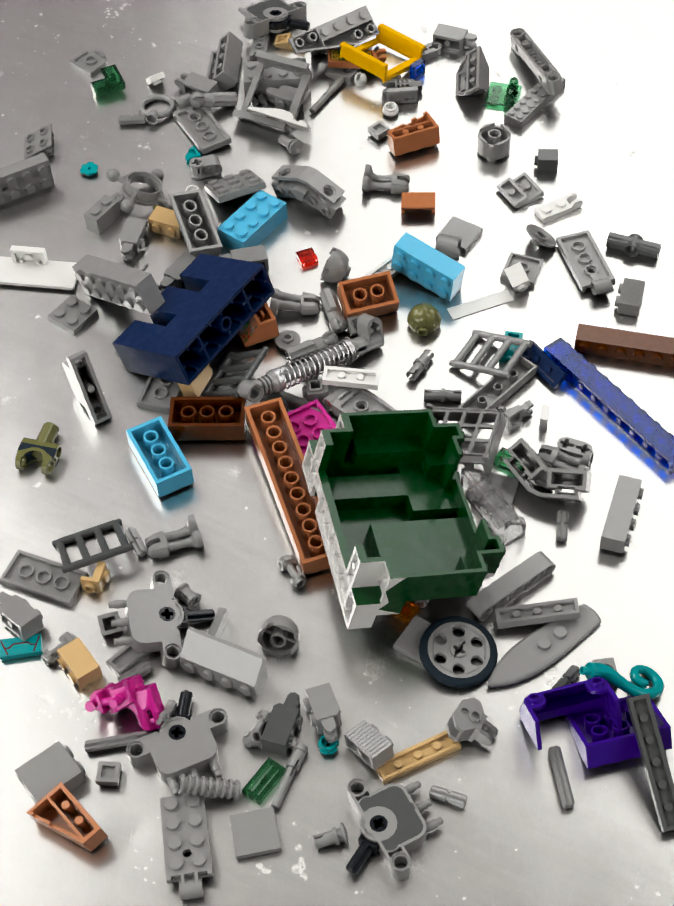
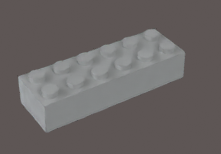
[72,254,165,315]

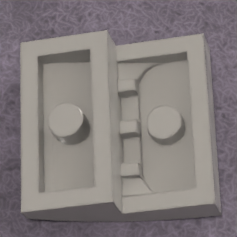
[496,172,544,208]

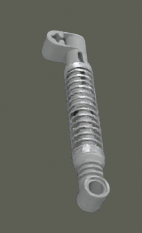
[238,313,384,403]

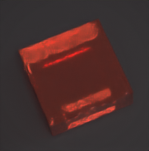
[296,247,318,268]

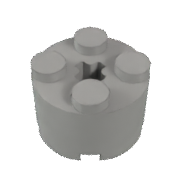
[477,123,511,162]
[435,234,462,261]

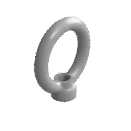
[138,94,176,125]

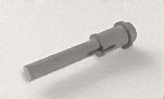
[271,743,309,809]

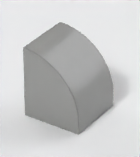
[97,611,123,636]

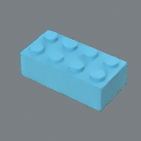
[217,190,288,250]
[391,232,465,302]
[126,416,194,498]

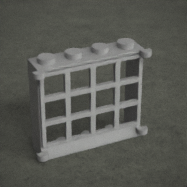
[425,403,507,476]

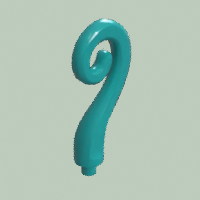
[579,662,664,700]

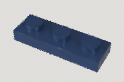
[522,340,569,389]

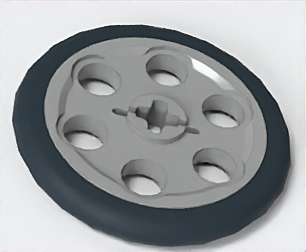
[419,616,498,688]

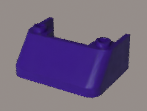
[519,677,622,750]

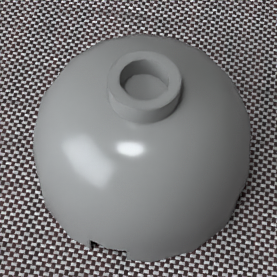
[320,247,351,283]
[257,615,300,658]

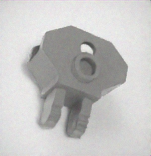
[446,697,498,747]

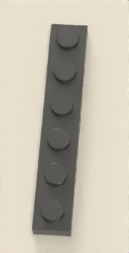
[626,693,674,833]

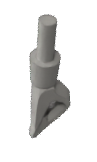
[156,700,177,725]

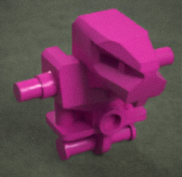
[85,674,164,731]

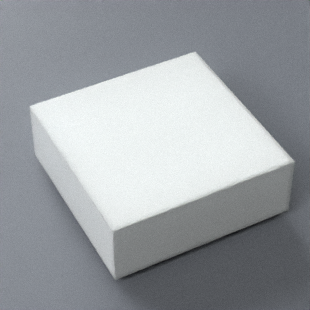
[539,405,550,432]

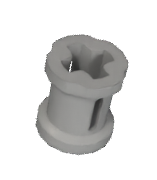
[174,583,201,609]

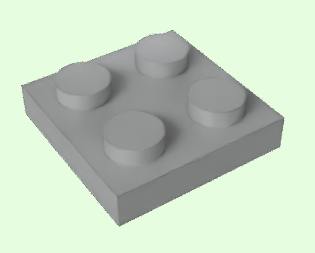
[47,295,98,336]

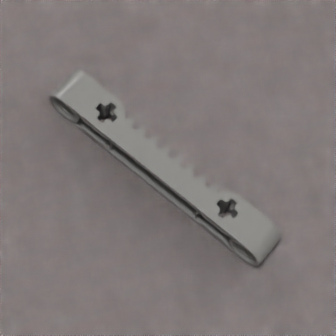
[510,28,563,95]

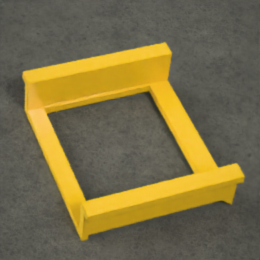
[339,23,426,83]

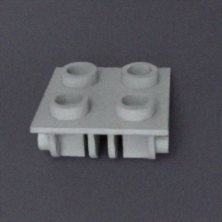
[24,124,54,159]

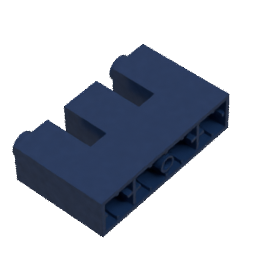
[112,253,275,385]

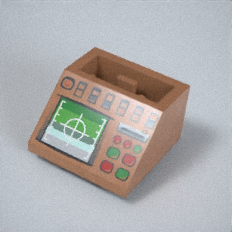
[238,302,279,347]

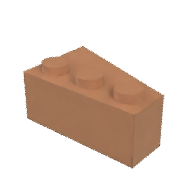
[387,111,440,156]
[26,782,108,852]

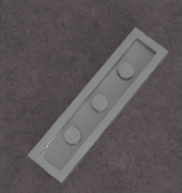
[495,597,581,629]

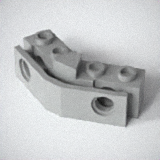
[271,165,347,220]
[503,437,592,502]

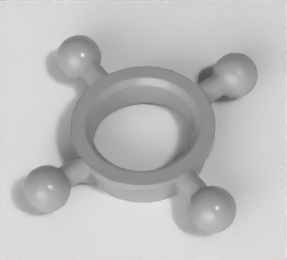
[107,169,173,212]

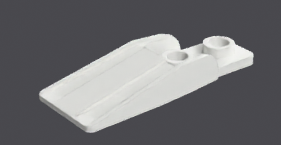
[247,107,311,133]

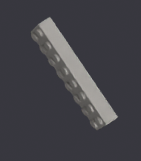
[504,77,566,130]
[458,356,537,424]

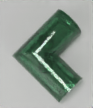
[90,64,126,98]

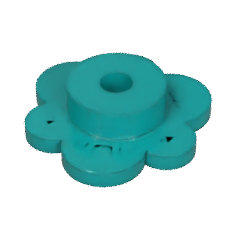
[80,162,98,176]

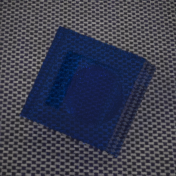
[410,58,425,80]

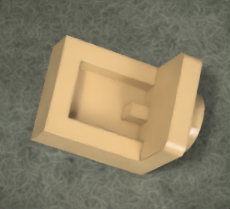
[80,561,110,593]

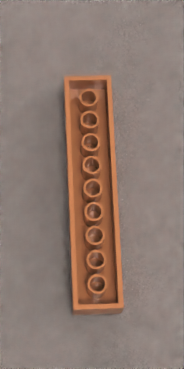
[244,397,330,575]

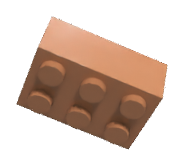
[337,271,400,319]

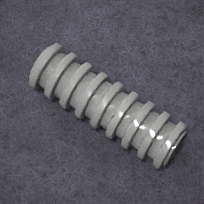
[177,774,241,800]

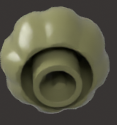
[407,303,441,336]

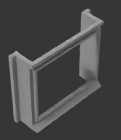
[232,50,313,133]

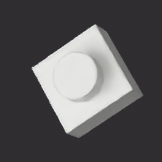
[146,71,165,86]

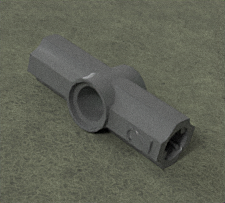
[606,232,662,259]

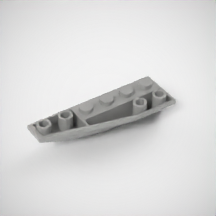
[288,5,379,54]

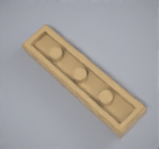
[375,730,461,785]

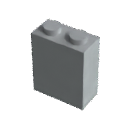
[14,741,86,804]

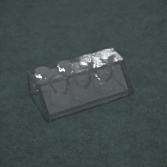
[461,467,527,547]

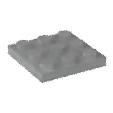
[204,169,266,203]

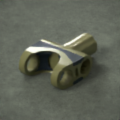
[15,422,62,475]

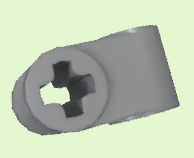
[189,154,223,180]

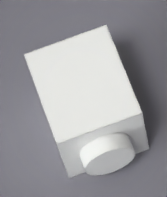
[504,262,531,292]

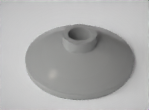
[526,224,556,248]

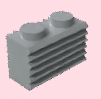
[614,277,646,317]
[344,720,394,770]

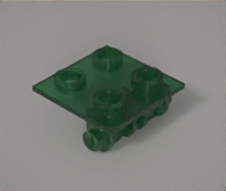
[485,77,522,107]

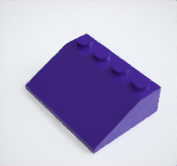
[565,696,672,769]

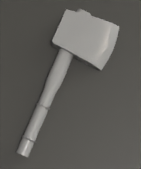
[309,67,360,114]

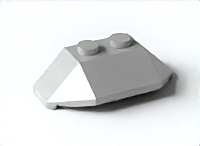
[455,46,490,96]

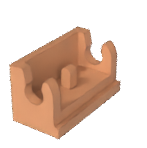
[401,192,435,214]

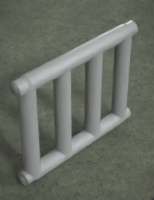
[449,330,533,378]

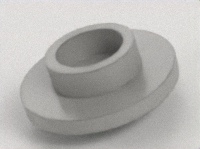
[275,330,301,351]

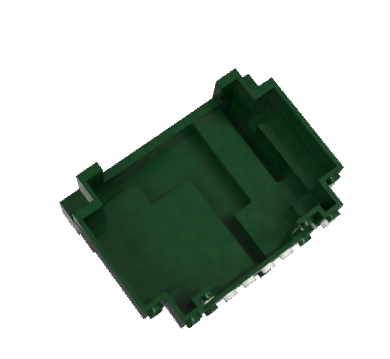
[302,409,506,630]

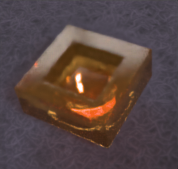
[391,601,420,626]

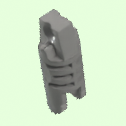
[381,79,423,95]

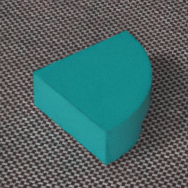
[185,146,202,165]

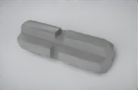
[118,114,146,125]
[556,510,568,542]
[125,527,148,557]
[117,661,153,682]
[429,785,467,808]

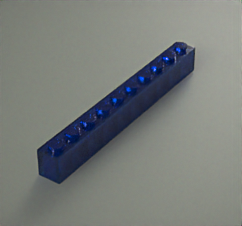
[544,337,674,475]

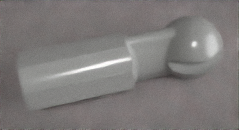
[190,92,238,108]
[319,288,347,333]
[285,331,338,362]

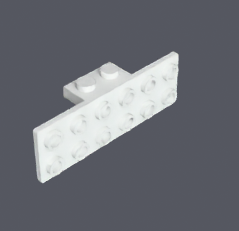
[0,245,77,290]

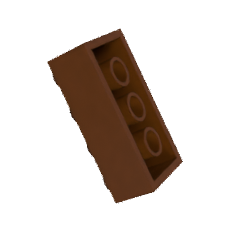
[168,396,247,440]

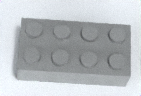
[243,58,308,97]

